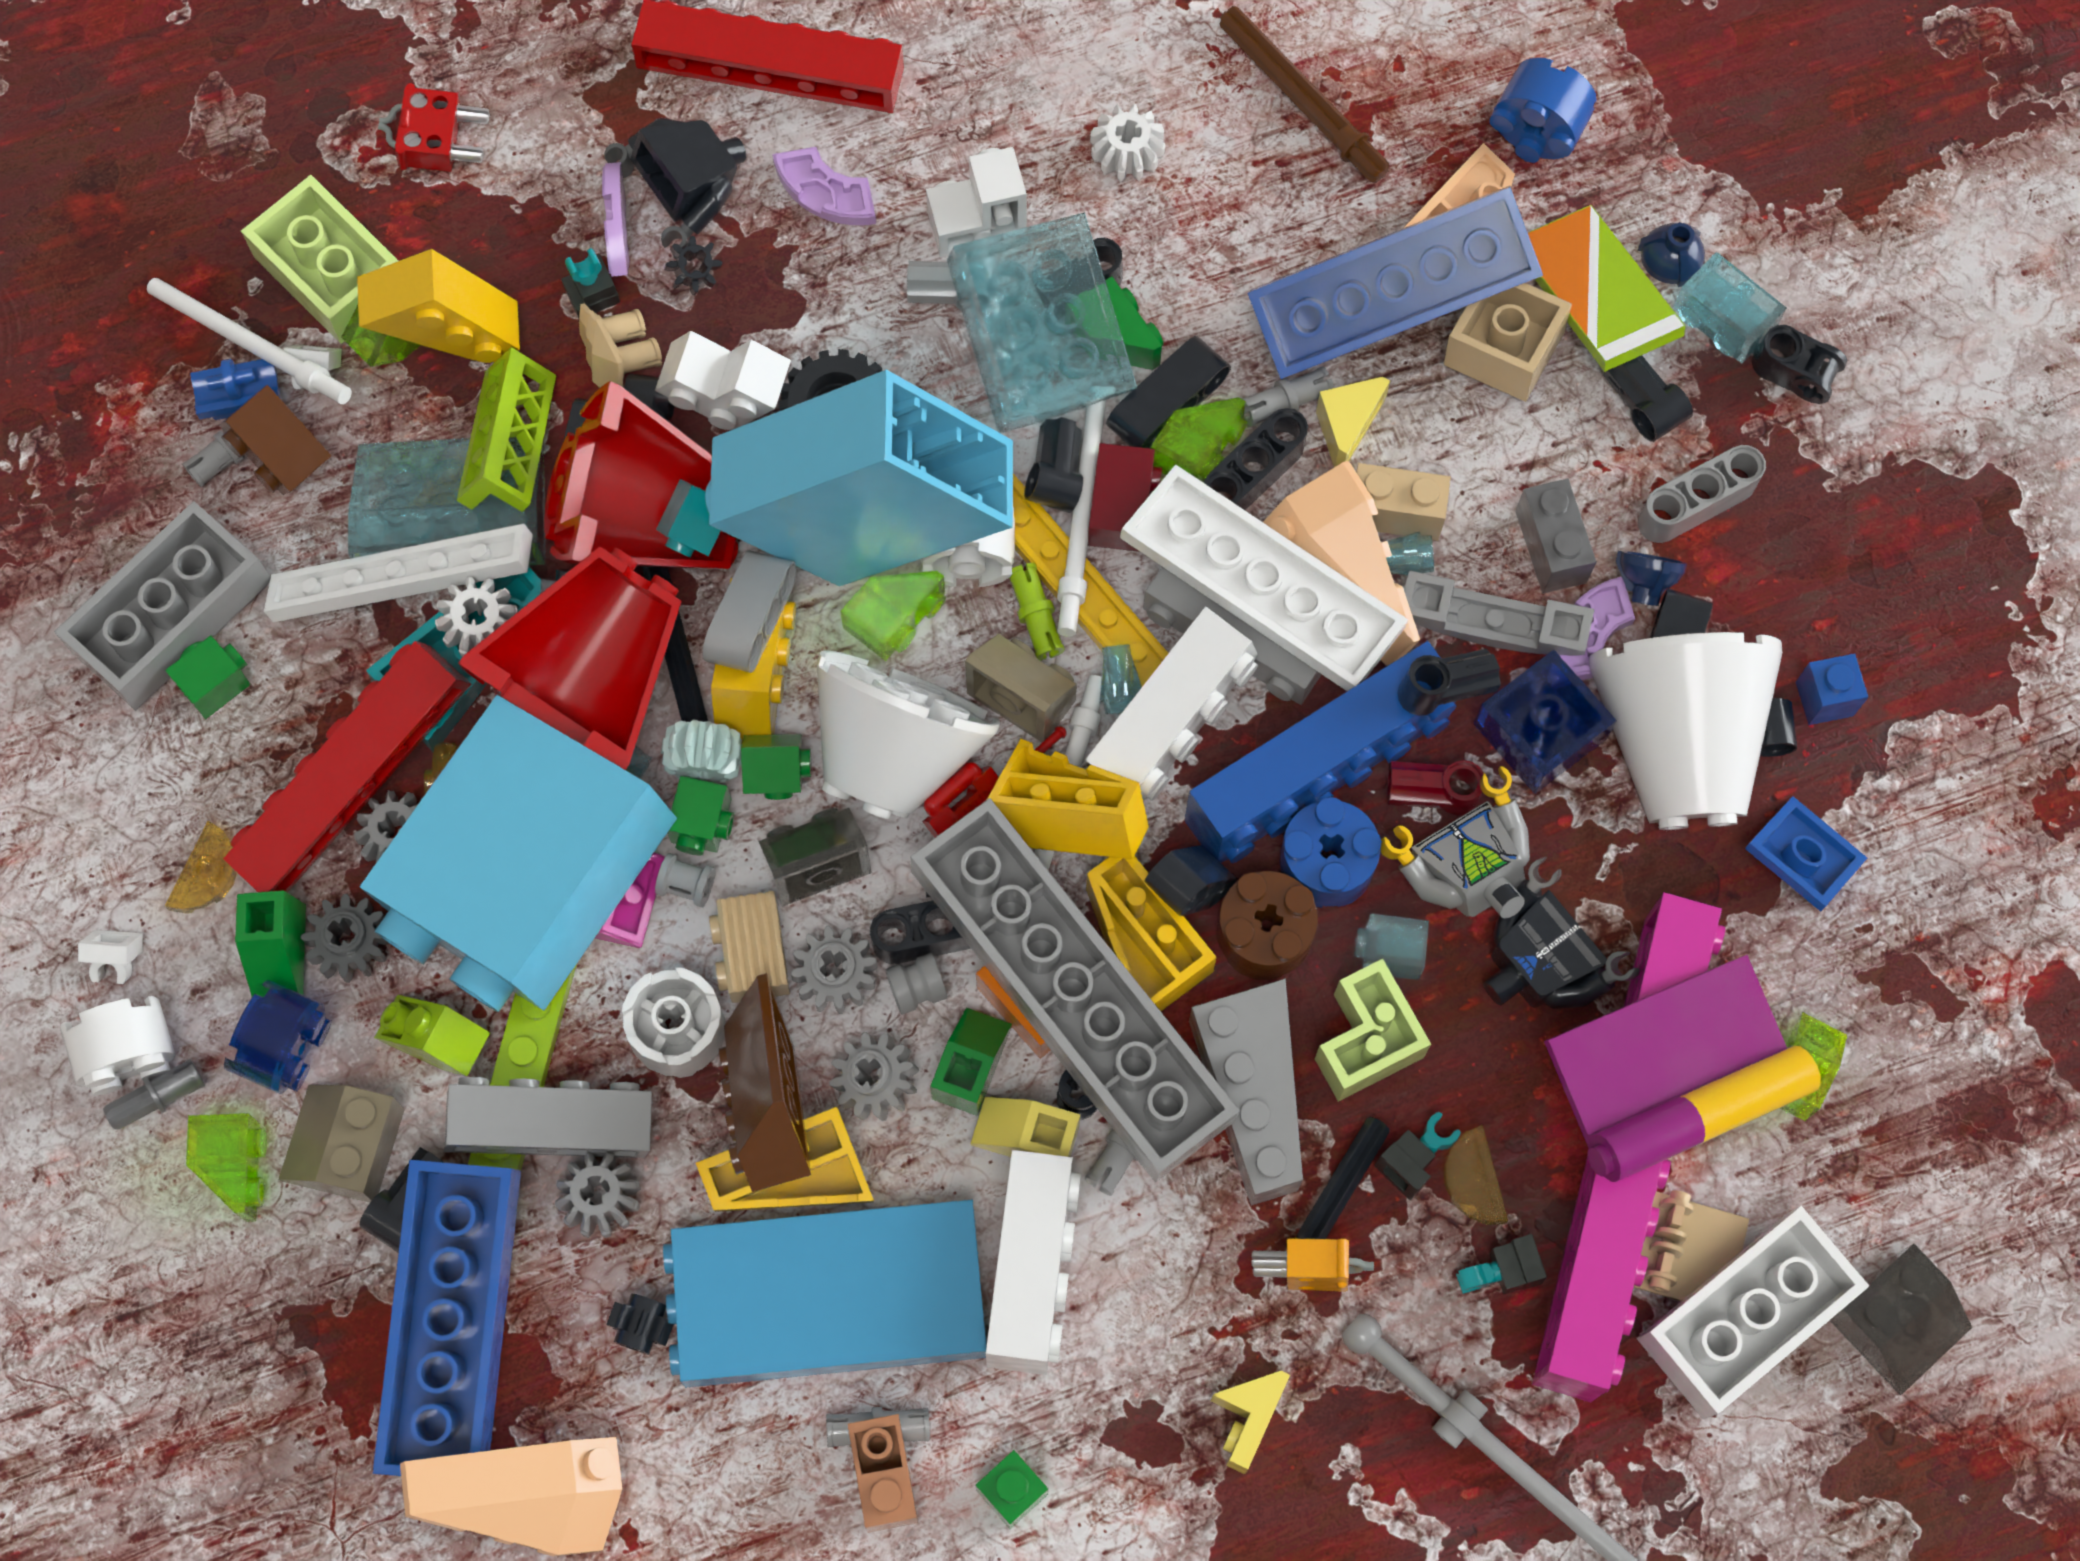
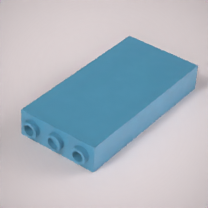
[663,1199,986,1388]

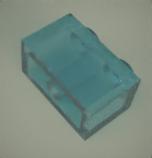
[1673,252,1787,364]

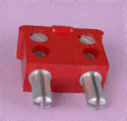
[378,83,490,172]

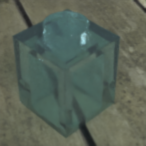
[1354,914,1429,980]

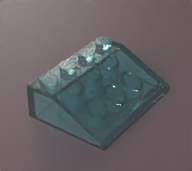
[947,212,1137,433]
[348,437,546,565]

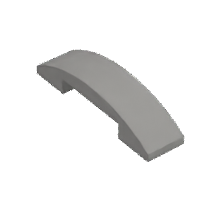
[1404,570,1594,656]

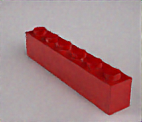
[631,0,904,114]
[223,641,471,893]

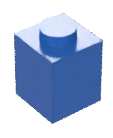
[1795,653,1868,725]

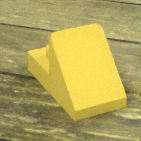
[1210,1371,1290,1474]

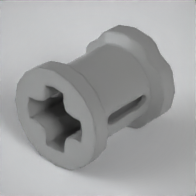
[655,853,716,908]

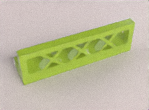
[456,347,556,512]

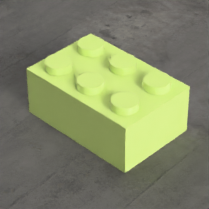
[241,175,398,344]

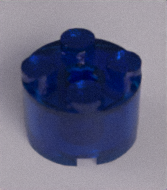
[224,980,332,1094]

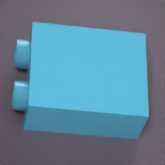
[705,369,1013,587]
[360,695,677,1012]

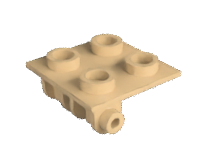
[1634,1190,1749,1301]

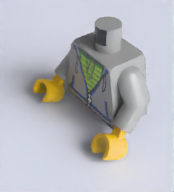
[1381,766,1530,918]

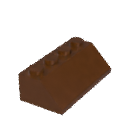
[719,973,811,1192]

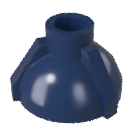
[1637,222,1705,287]
[1616,550,1687,606]

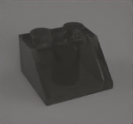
[758,808,872,907]
[1829,1243,1973,1395]

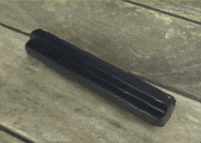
[1296,1117,1390,1239]

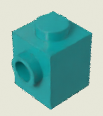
[656,479,721,558]

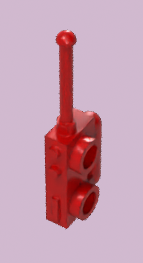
[922,726,1067,838]

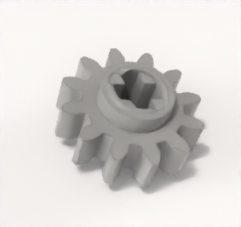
[791,926,878,1014]
[829,1032,919,1121]

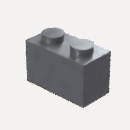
[1515,478,1597,594]

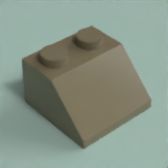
[965,634,1077,742]
[278,1085,405,1203]

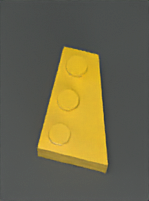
[357,249,520,363]
[711,578,796,742]
[987,738,1149,859]
[1086,856,1217,1011]
[696,1107,874,1212]

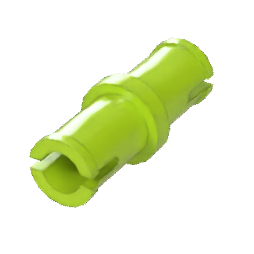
[1009,563,1065,660]

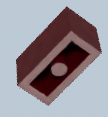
[1088,443,1162,552]

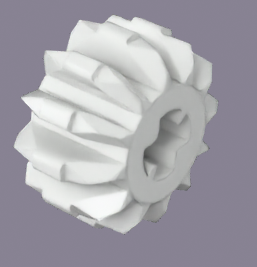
[1090,104,1165,183]
[435,576,518,657]

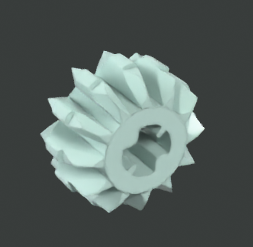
[661,719,742,783]

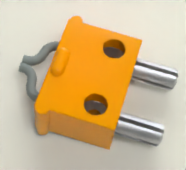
[1251,1238,1374,1292]

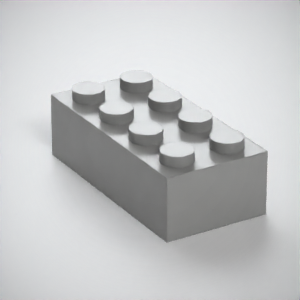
[54,501,271,711]

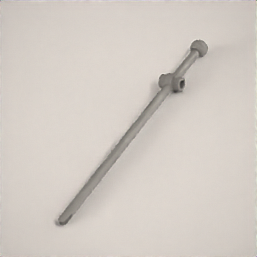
[1342,1314,1639,1561]

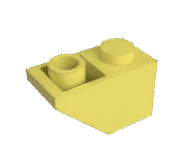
[970,1097,1080,1157]

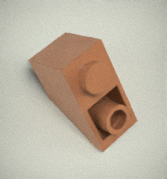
[848,1414,919,1533]

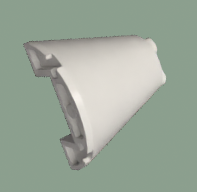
[1589,632,1783,830]

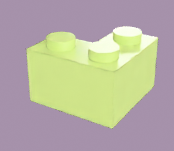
[1315,959,1431,1102]

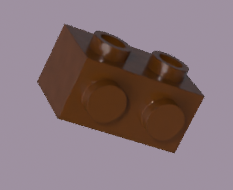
[219,385,332,495]

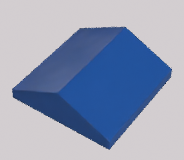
[1745,796,1868,912]

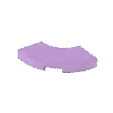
[772,147,876,225]
[602,162,630,276]
[1551,577,1635,686]

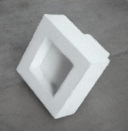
[284,344,342,389]
[78,930,143,984]

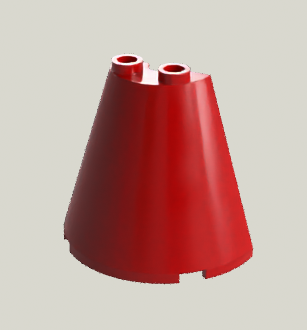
[544,381,738,570]
[458,547,682,770]

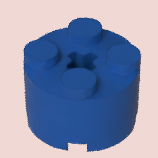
[1489,58,1596,163]
[1280,797,1382,908]

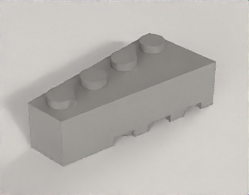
[1189,979,1303,1206]

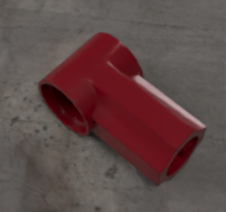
[1387,760,1484,816]

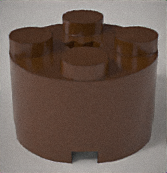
[1216,871,1318,980]

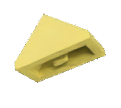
[1316,377,1390,467]

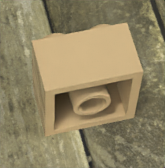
[1444,283,1572,402]

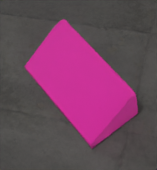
[595,853,665,948]

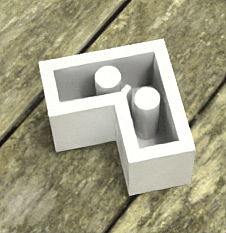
[926,147,1027,257]
[655,331,791,430]

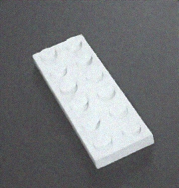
[1120,465,1408,691]

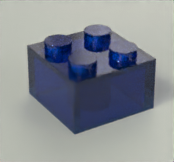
[1473,650,1617,794]

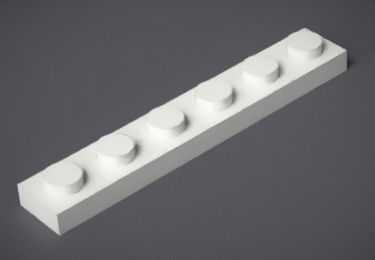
[264,524,533,623]

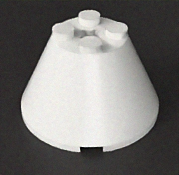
[817,651,1000,819]

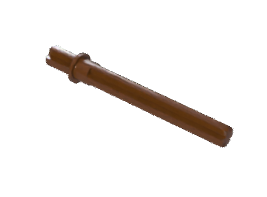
[1220,6,1390,183]

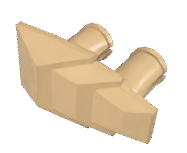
[579,303,662,388]

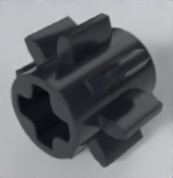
[664,236,722,295]
[606,1293,674,1355]

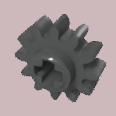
[301,894,388,983]

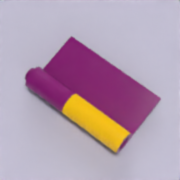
[1544,955,1821,1182]

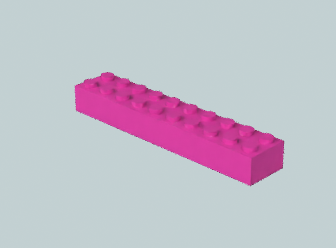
[1532,892,1725,1402]

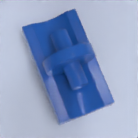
[190,359,281,420]

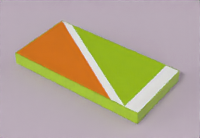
[1528,205,1686,372]

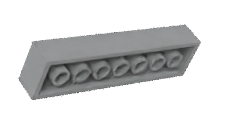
[910,798,1240,1183]

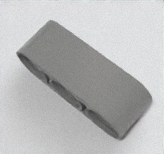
[1638,445,1766,543]
[703,550,796,673]

